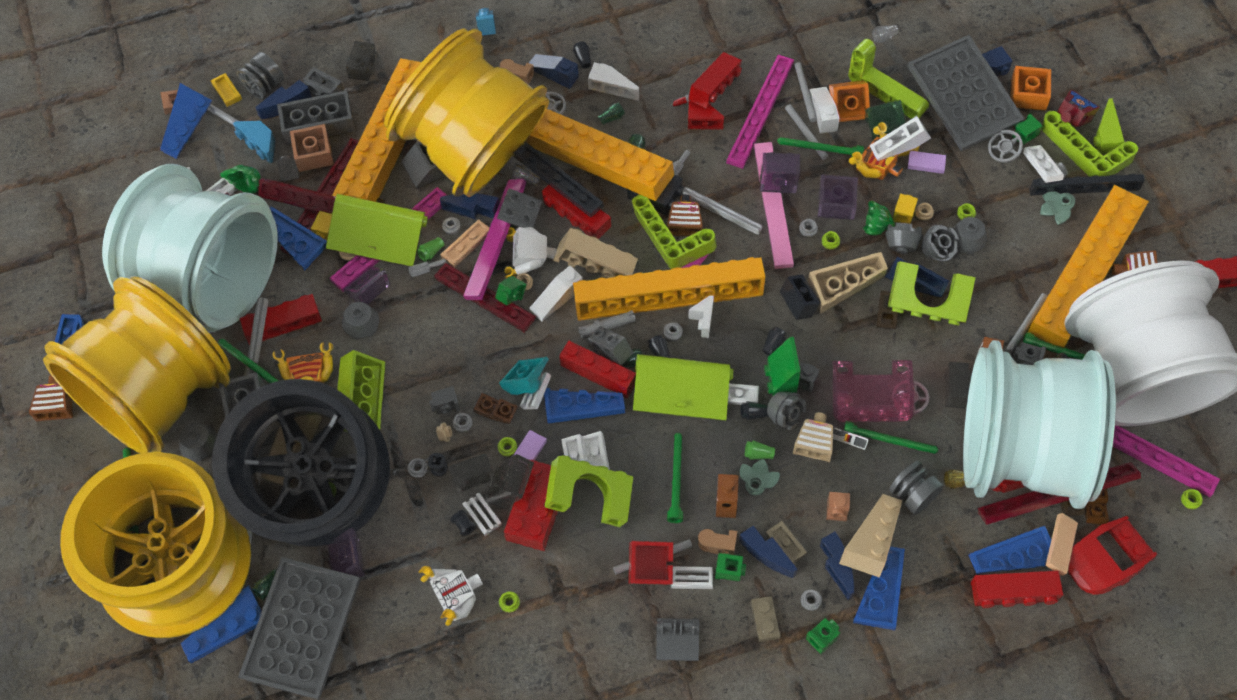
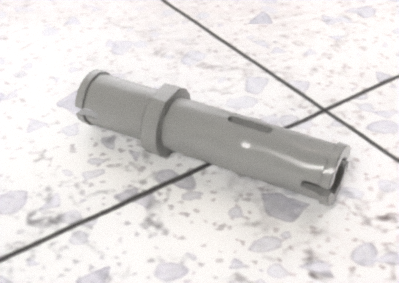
[578,310,636,339]

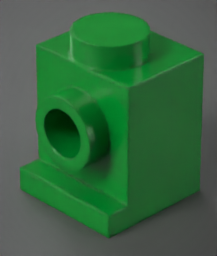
[1012,114,1043,145]
[495,276,527,305]
[715,553,746,581]
[806,618,840,654]

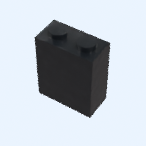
[627,175,684,215]

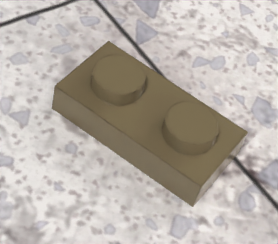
[765,521,807,564]
[751,596,780,642]

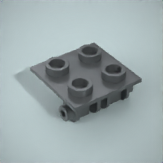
[497,188,543,228]
[656,618,699,661]

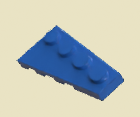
[160,83,212,159]
[270,206,327,271]
[544,388,625,424]
[968,526,1051,574]
[853,546,905,630]
[181,585,262,663]

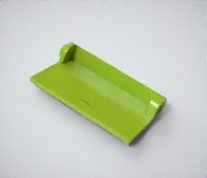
[326,194,428,266]
[633,354,733,421]

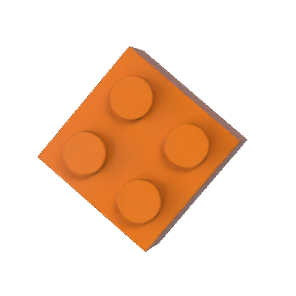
[1010,66,1051,111]

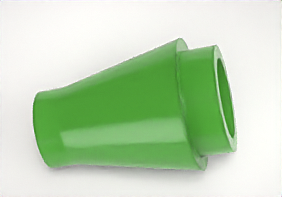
[417,237,444,262]
[745,440,775,460]

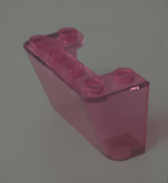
[833,360,914,422]

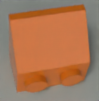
[829,80,870,122]

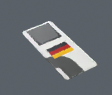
[833,428,868,450]

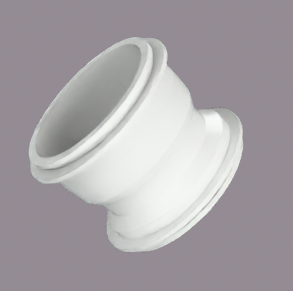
[1064,261,1237,426]

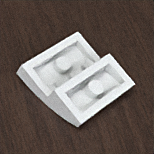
[561,431,610,470]

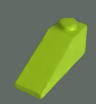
[1093,98,1124,154]

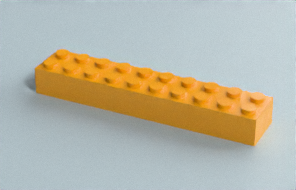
[332,58,421,202]
[523,109,674,201]
[1028,185,1149,348]
[573,257,765,321]

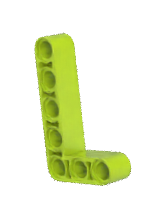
[848,39,929,119]
[1041,111,1138,177]
[632,195,717,269]

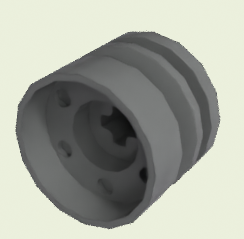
[236,52,284,99]
[889,461,944,515]

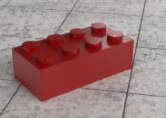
[504,460,558,551]

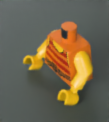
[849,122,903,180]
[273,342,333,384]

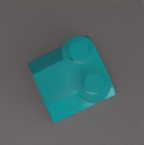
[499,356,549,395]

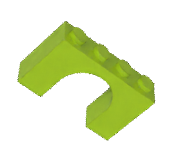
[888,261,976,326]
[545,455,633,527]

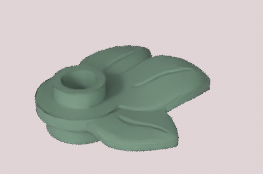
[1040,191,1075,225]
[739,459,780,495]

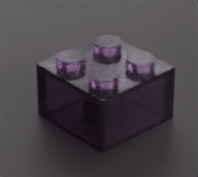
[760,152,800,193]
[817,175,858,220]

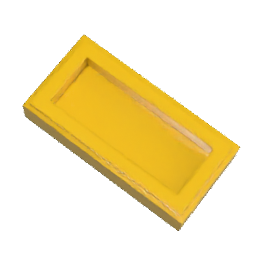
[210,73,242,107]

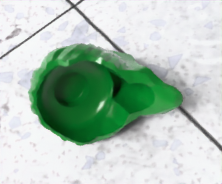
[220,165,261,194]
[863,201,895,236]

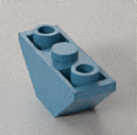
[476,8,496,36]
[233,121,276,164]

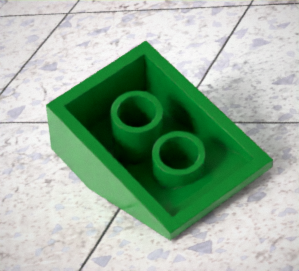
[764,337,800,397]

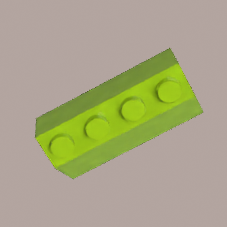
[337,350,385,432]

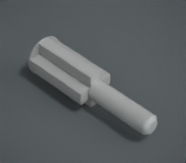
[673,150,690,176]
[408,259,447,277]

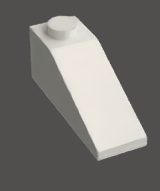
[588,62,639,101]
[809,87,840,133]
[870,116,931,161]
[529,266,583,322]

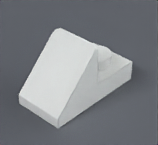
[688,296,714,338]

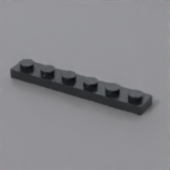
[513,142,604,218]
[1029,174,1145,196]

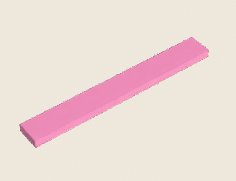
[754,142,794,269]

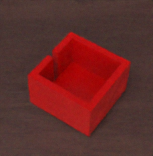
[629,541,673,585]

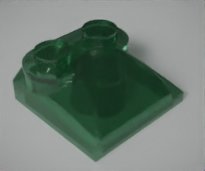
[865,100,906,140]

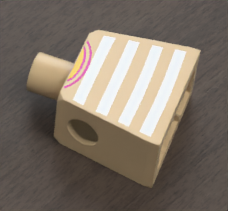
[793,413,833,462]

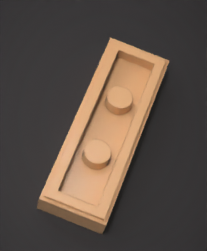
[440,219,490,268]
[1046,513,1078,576]

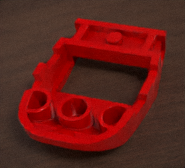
[1067,516,1157,595]

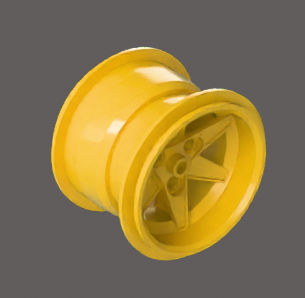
[384,28,550,197]
[43,276,231,454]
[60,452,251,638]

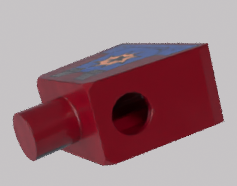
[1057,90,1100,127]

